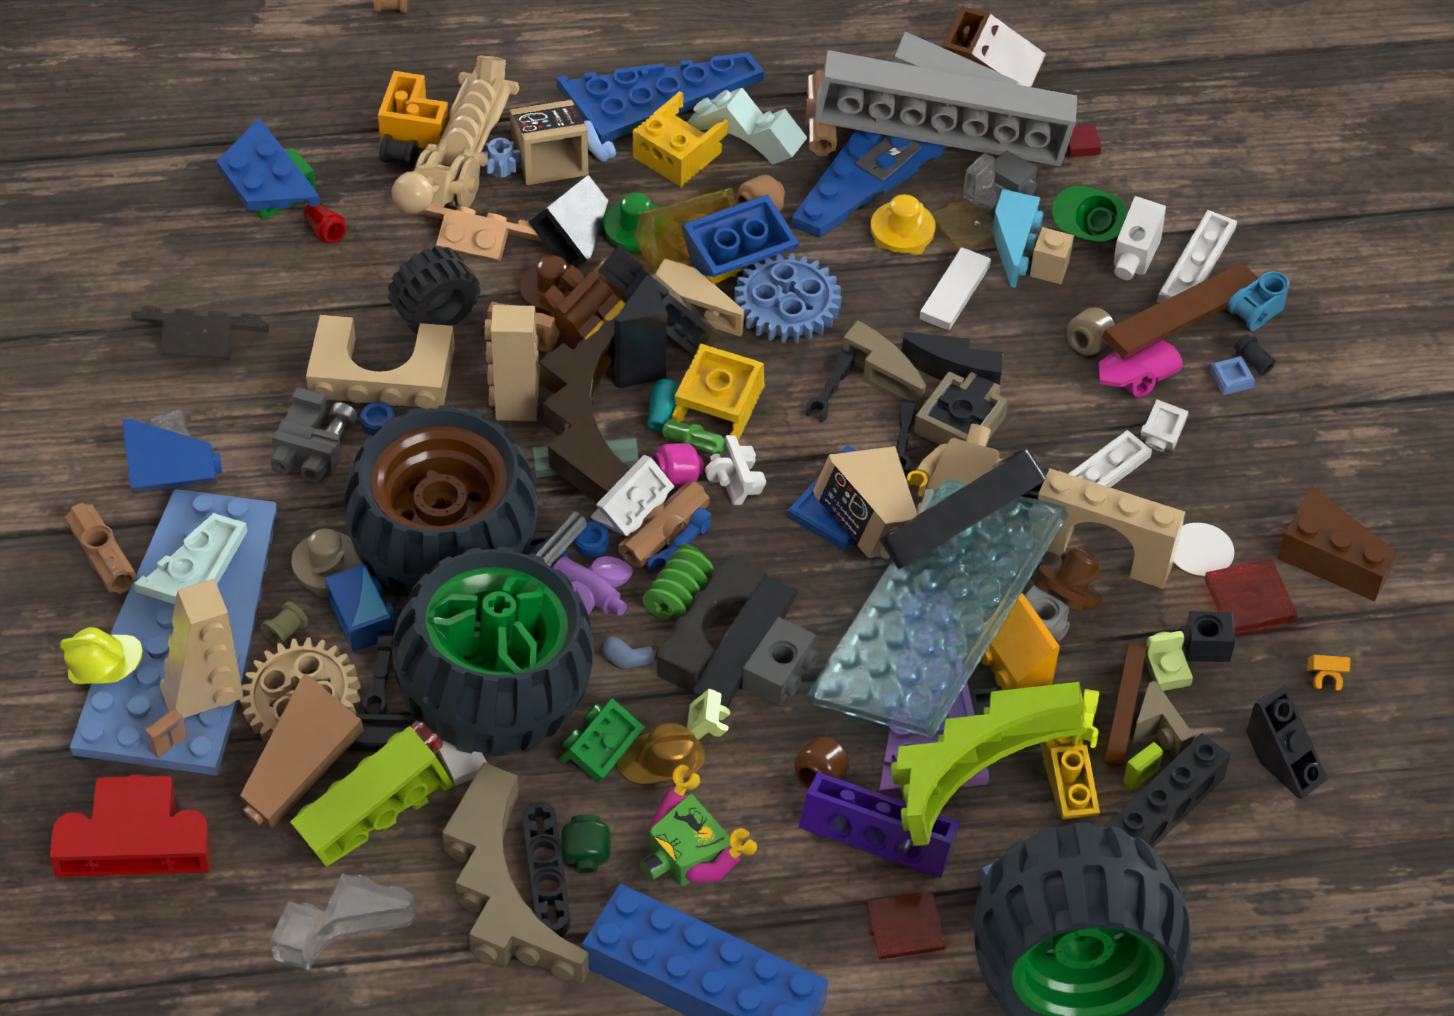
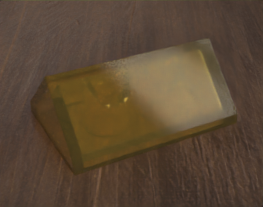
[634,188,736,274]

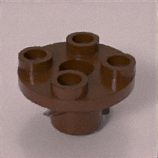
[520,255,572,316]
[1034,548,1103,611]

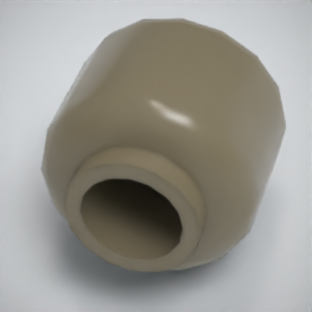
[1066,307,1115,356]

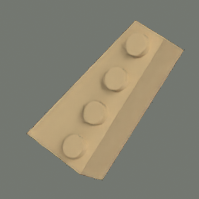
[485,305,540,421]
[160,578,244,718]

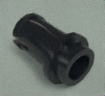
[1234,334,1276,376]

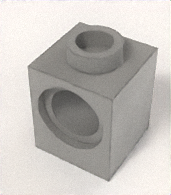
[1025,585,1070,641]

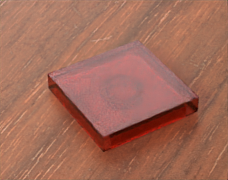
[1204,559,1298,634]

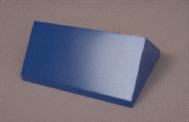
[682,195,799,277]

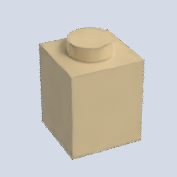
[1030,227,1074,284]

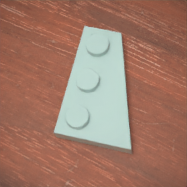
[134,513,247,604]

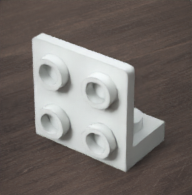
[591,455,674,536]

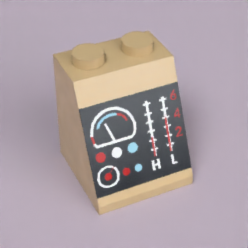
[510,100,588,185]
[813,446,918,559]

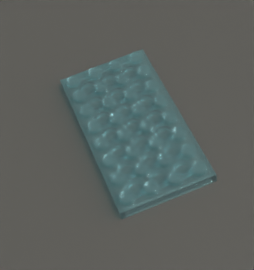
[807,479,1068,739]

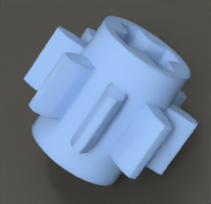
[481,138,521,177]

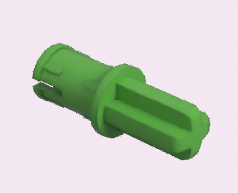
[662,419,725,454]

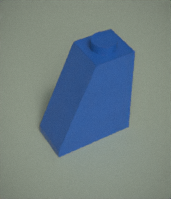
[122,419,223,493]

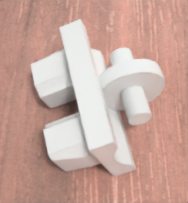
[705,435,766,505]

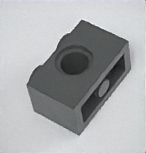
[742,617,818,707]

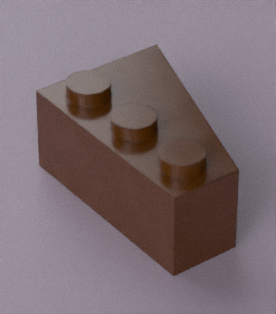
[1277,486,1396,602]

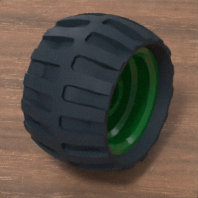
[974,823,1191,1016]

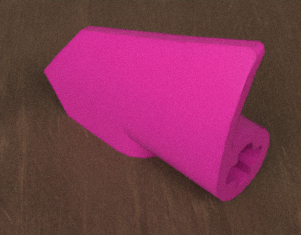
[1099,340,1182,398]

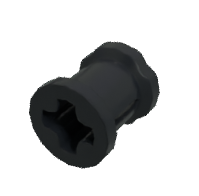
[379,134,419,168]

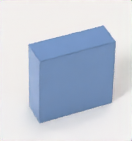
[1209,356,1255,395]

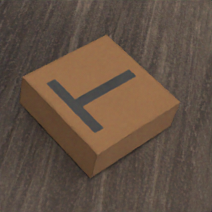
[145,709,187,758]

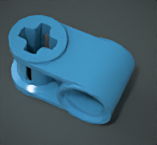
[1227,271,1289,331]

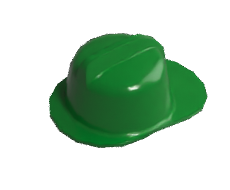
[1052,185,1128,242]

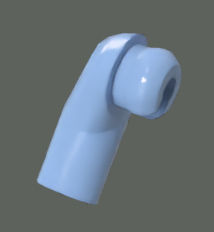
[584,120,616,162]

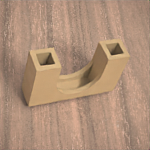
[306,315,455,409]
[1030,468,1185,589]

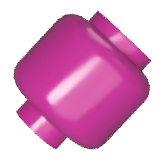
[651,443,704,489]

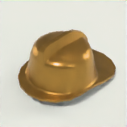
[617,722,705,785]

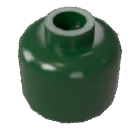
[561,815,611,873]

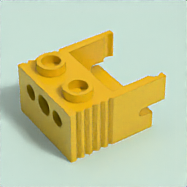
[633,91,728,187]
[672,344,765,441]

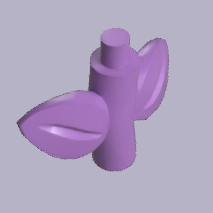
[553,556,633,616]

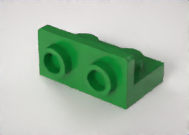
[559,698,645,783]

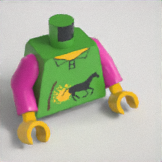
[640,765,757,886]

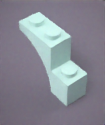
[687,88,807,164]

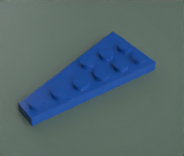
[556,52,764,144]

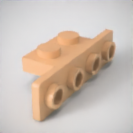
[419,203,543,262]

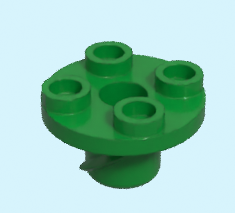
[603,193,668,255]

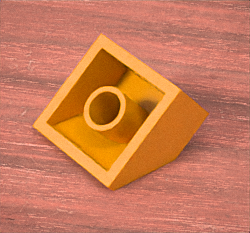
[977,593,1060,690]

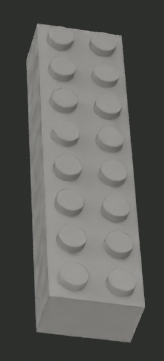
[814,50,1077,166]

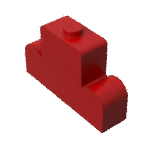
[50,774,211,877]

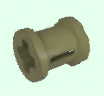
[260,601,308,648]

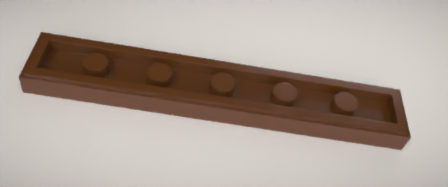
[1102,263,1259,359]

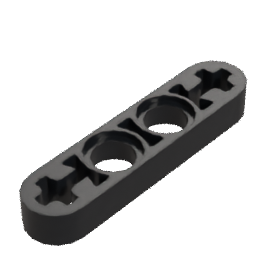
[522,802,570,937]

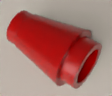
[303,204,347,244]

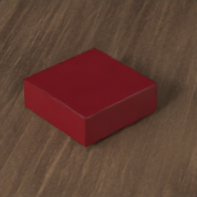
[1067,125,1102,157]

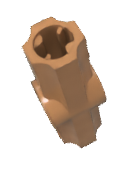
[806,70,837,156]
[618,481,710,568]
[65,502,137,594]

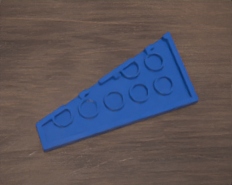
[791,130,949,237]

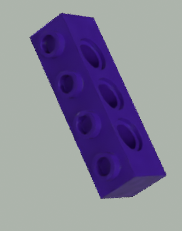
[798,772,960,878]

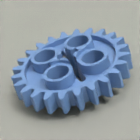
[734,253,842,343]

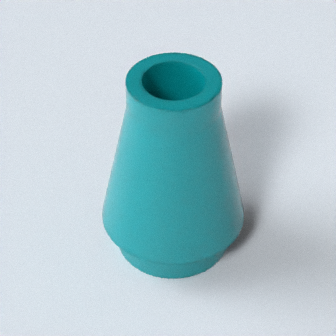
[647,379,680,432]

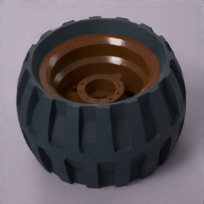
[344,405,537,597]

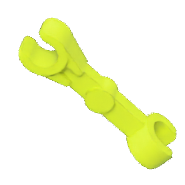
[1072,689,1099,748]

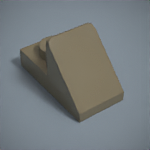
[1132,681,1194,758]

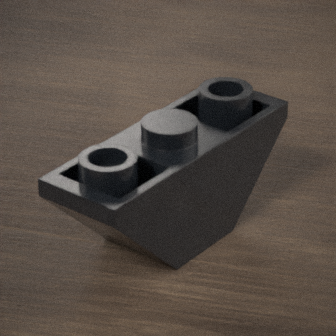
[1246,684,1328,799]

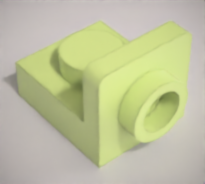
[1144,631,1193,691]

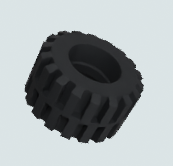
[388,246,481,334]

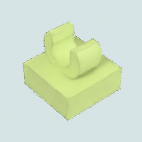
[687,689,730,740]

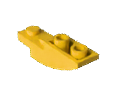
[1040,736,1100,819]

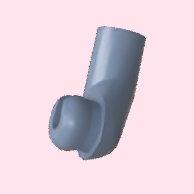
[602,636,654,669]

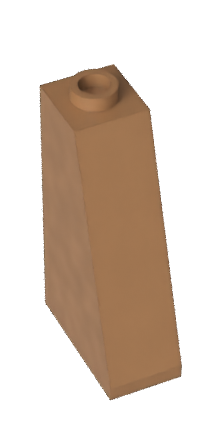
[240,673,364,829]

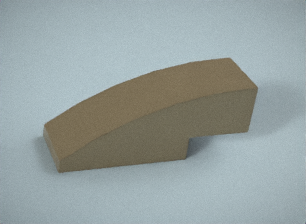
[843,320,926,411]

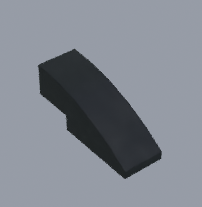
[902,332,1003,385]

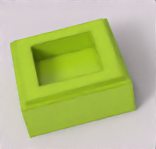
[1123,742,1163,790]

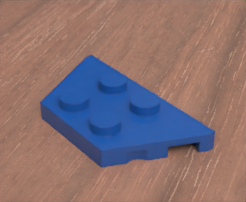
[217,119,320,211]

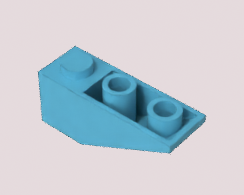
[992,189,1043,288]

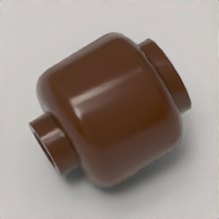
[794,737,849,789]

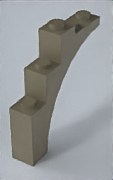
[442,762,589,983]

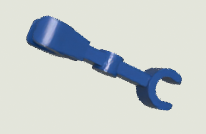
[648,508,711,573]

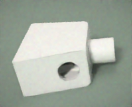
[1114,196,1166,280]

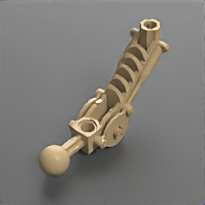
[391,55,519,214]

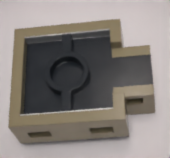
[914,372,1009,445]

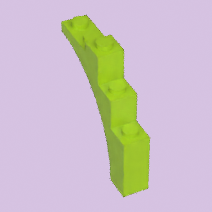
[891,682,1085,846]

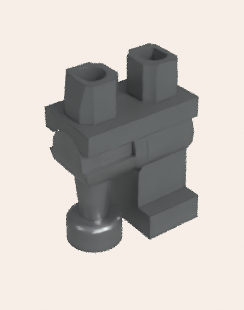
[271,387,357,483]

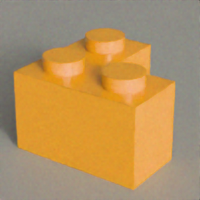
[378,71,449,149]

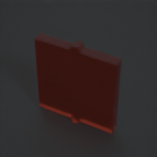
[866,891,946,960]

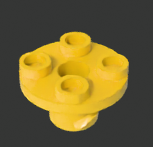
[871,194,935,255]

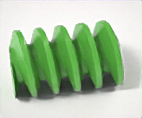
[642,544,714,620]

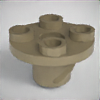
[291,528,363,597]

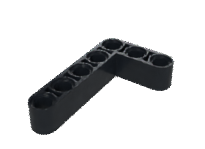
[879,448,1047,570]

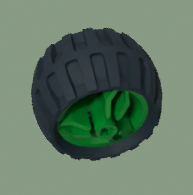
[393,547,594,756]

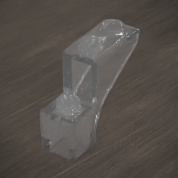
[270,874,417,970]

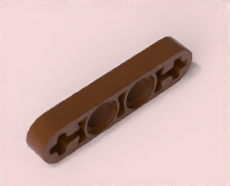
[1105,643,1147,766]

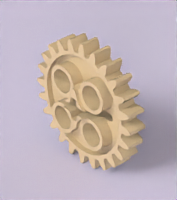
[240,638,361,743]

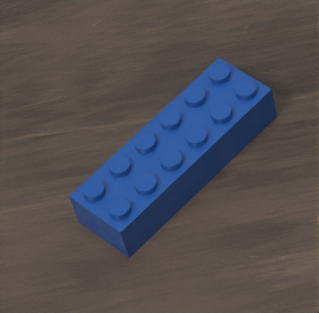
[582,884,828,1016]

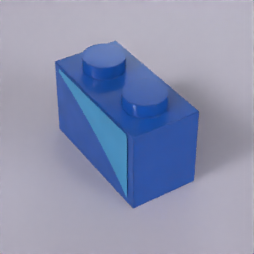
[325,564,396,652]

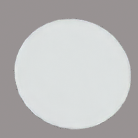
[1174,523,1234,576]

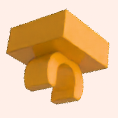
[1307,655,1351,691]

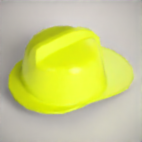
[60,627,143,684]

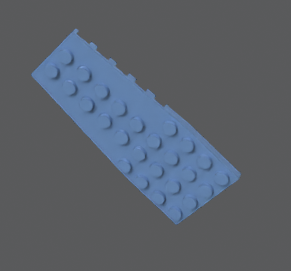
[70,489,278,776]

